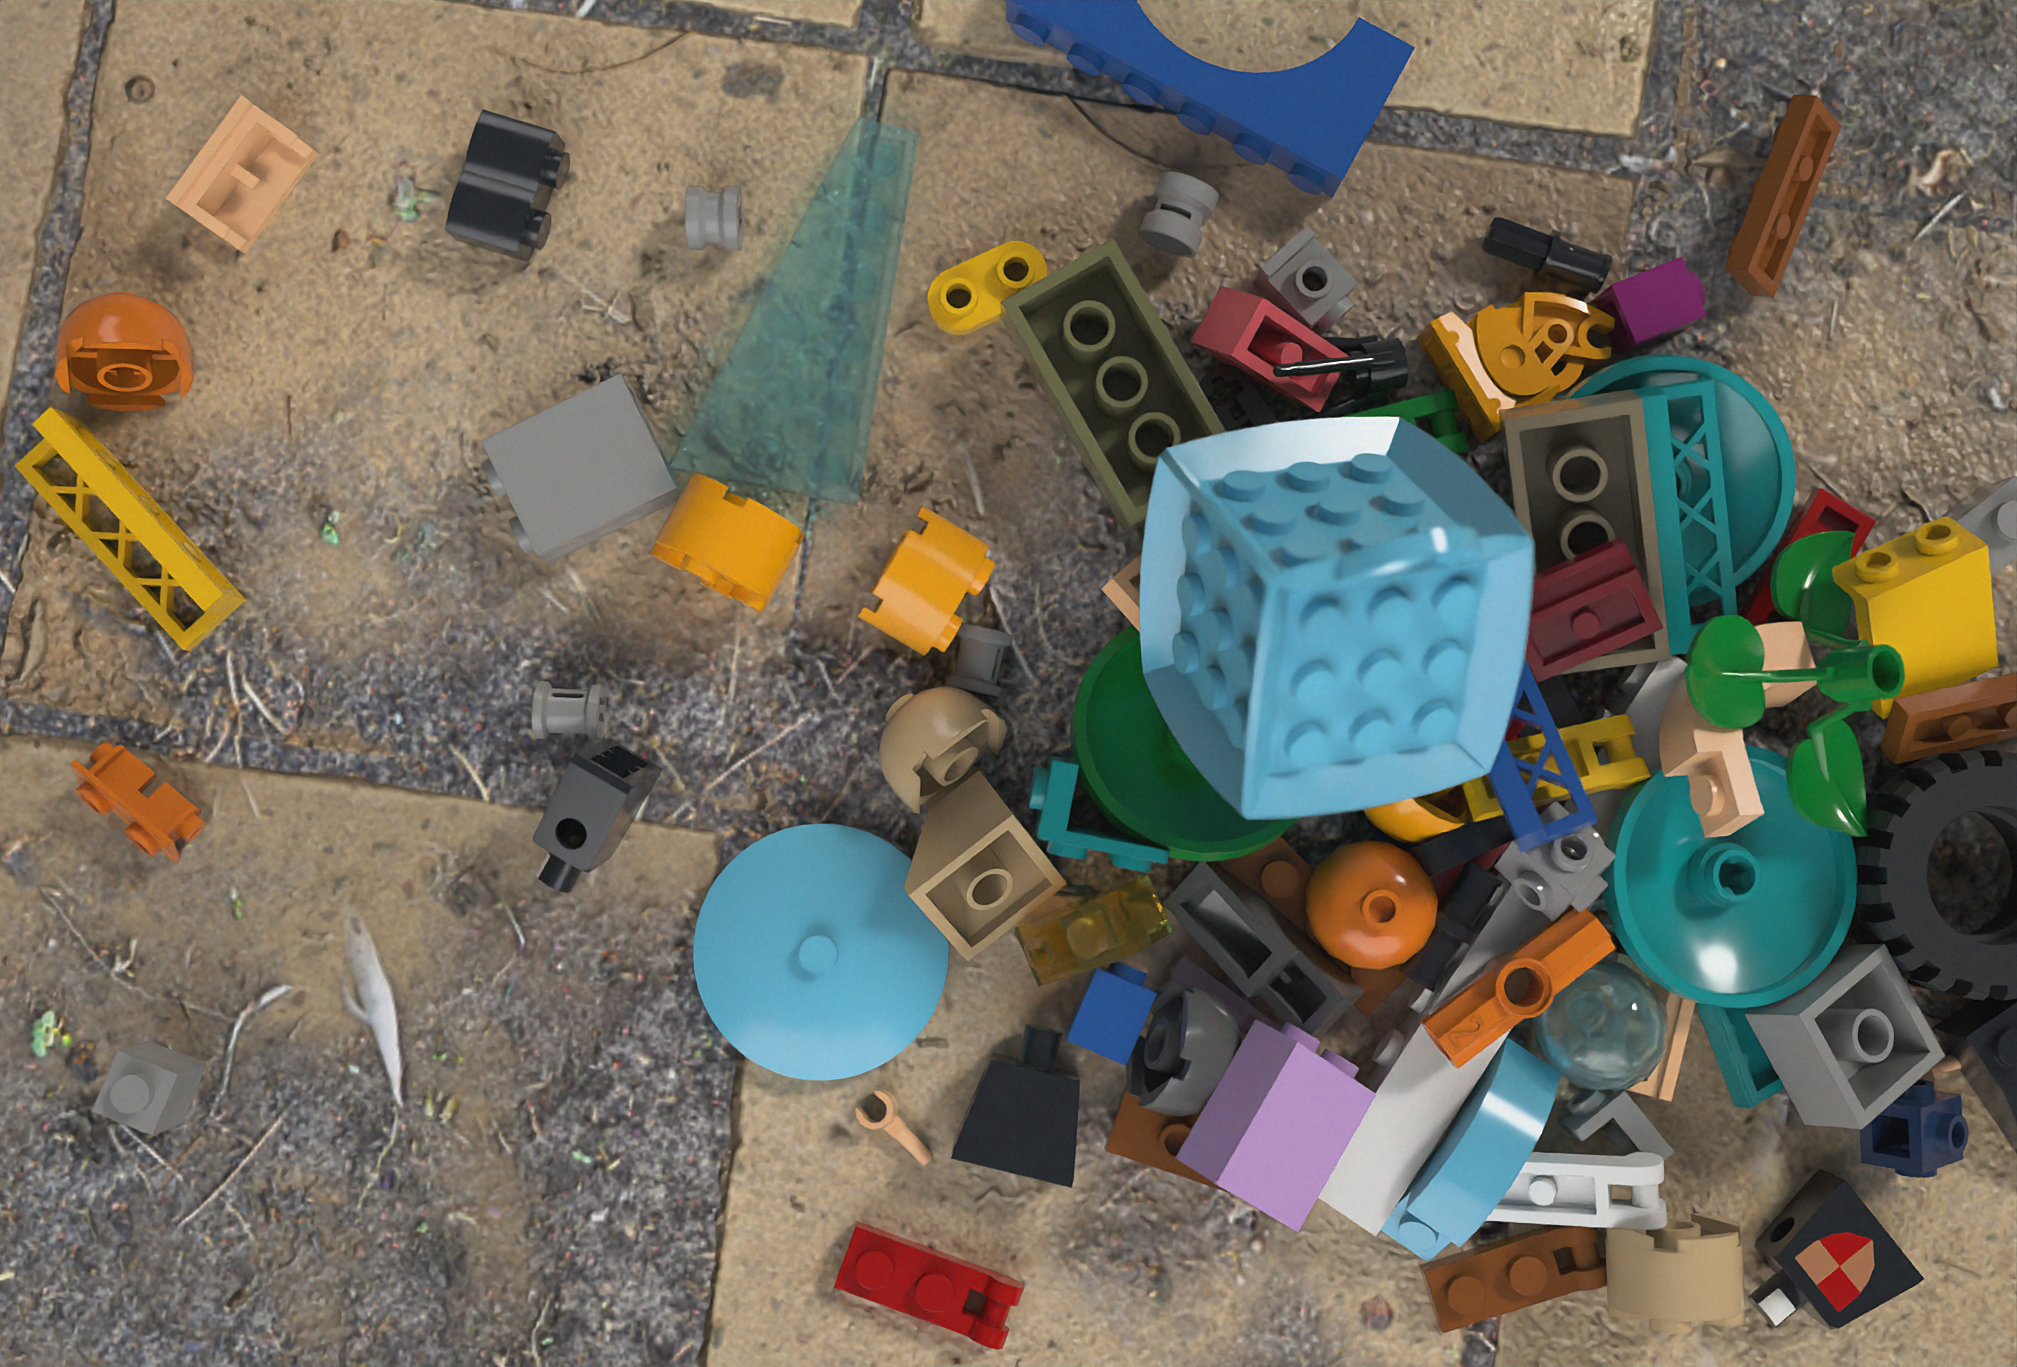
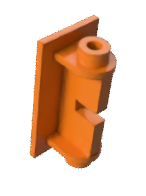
[71,742,206,864]

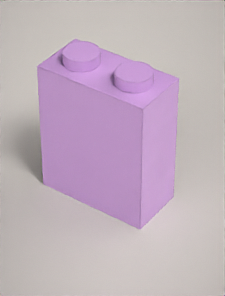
[1176,1019,1376,1232]

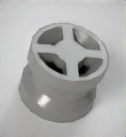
[685,186,744,251]

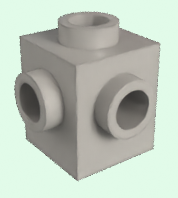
[1494,801,1616,922]

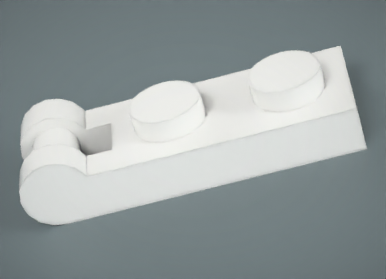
[1485,1152,1667,1230]

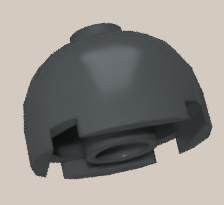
[1126,980,1241,1116]

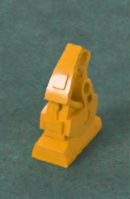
[1416,292,1615,444]

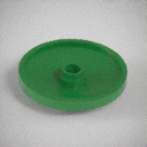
[1070,625,1299,862]

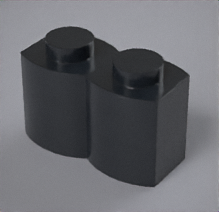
[445,109,570,262]

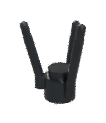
[1273,335,1408,421]

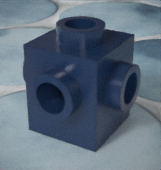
[1860,1079,1968,1178]

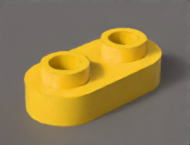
[927,241,1047,335]

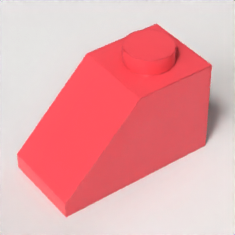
[1190,286,1349,413]

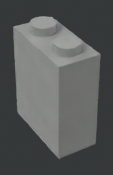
[481,374,682,563]

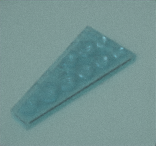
[666,117,919,506]

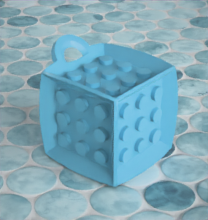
[1140,417,1534,819]

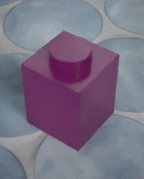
[1594,256,1707,356]

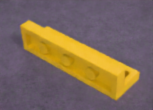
[14,407,246,651]

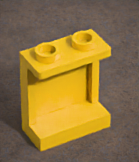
[1832,516,1999,720]

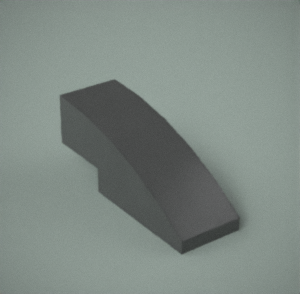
[1163,861,1365,1038]

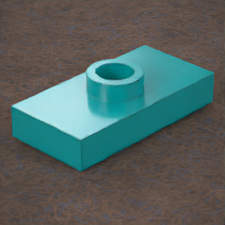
[1695,1002,1784,1109]

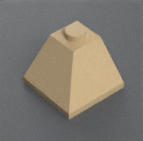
[903,771,1067,962]

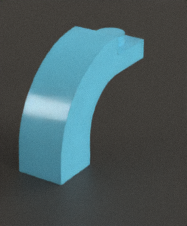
[1380,1037,1561,1262]

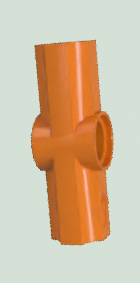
[1420,905,1616,1069]

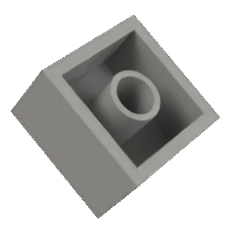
[1744,944,1945,1129]

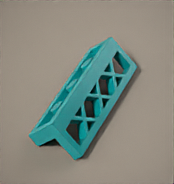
[1632,378,1738,655]

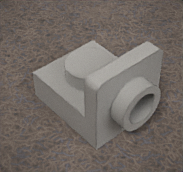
[1559,1084,1674,1161]

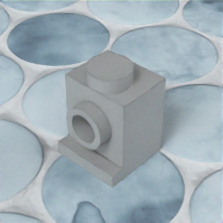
[1253,225,1358,332]

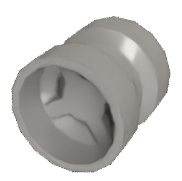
[1138,171,1220,258]

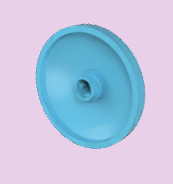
[693,823,949,1081]

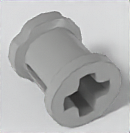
[945,624,1013,698]
[532,681,607,740]

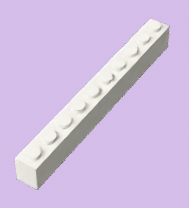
[1318,655,1687,1236]

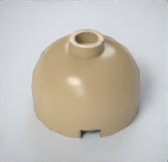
[878,686,1007,814]

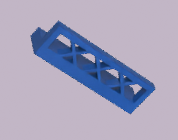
[1486,657,1598,853]

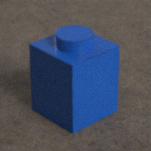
[1064,958,1157,1066]

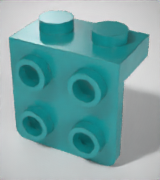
[1027,755,1170,873]

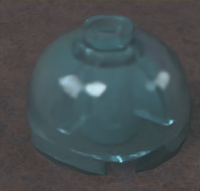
[1532,959,1669,1091]

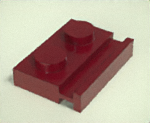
[1525,536,1663,683]

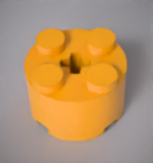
[650,472,805,613]
[857,505,996,656]

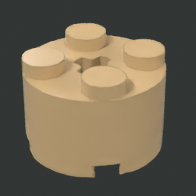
[1605,1212,1745,1334]

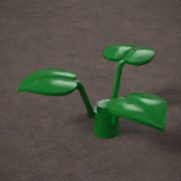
[1685,531,1905,837]

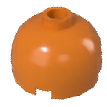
[55,292,194,412]
[1305,840,1438,970]

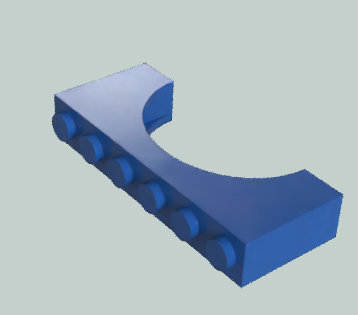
[1006,0,1415,197]

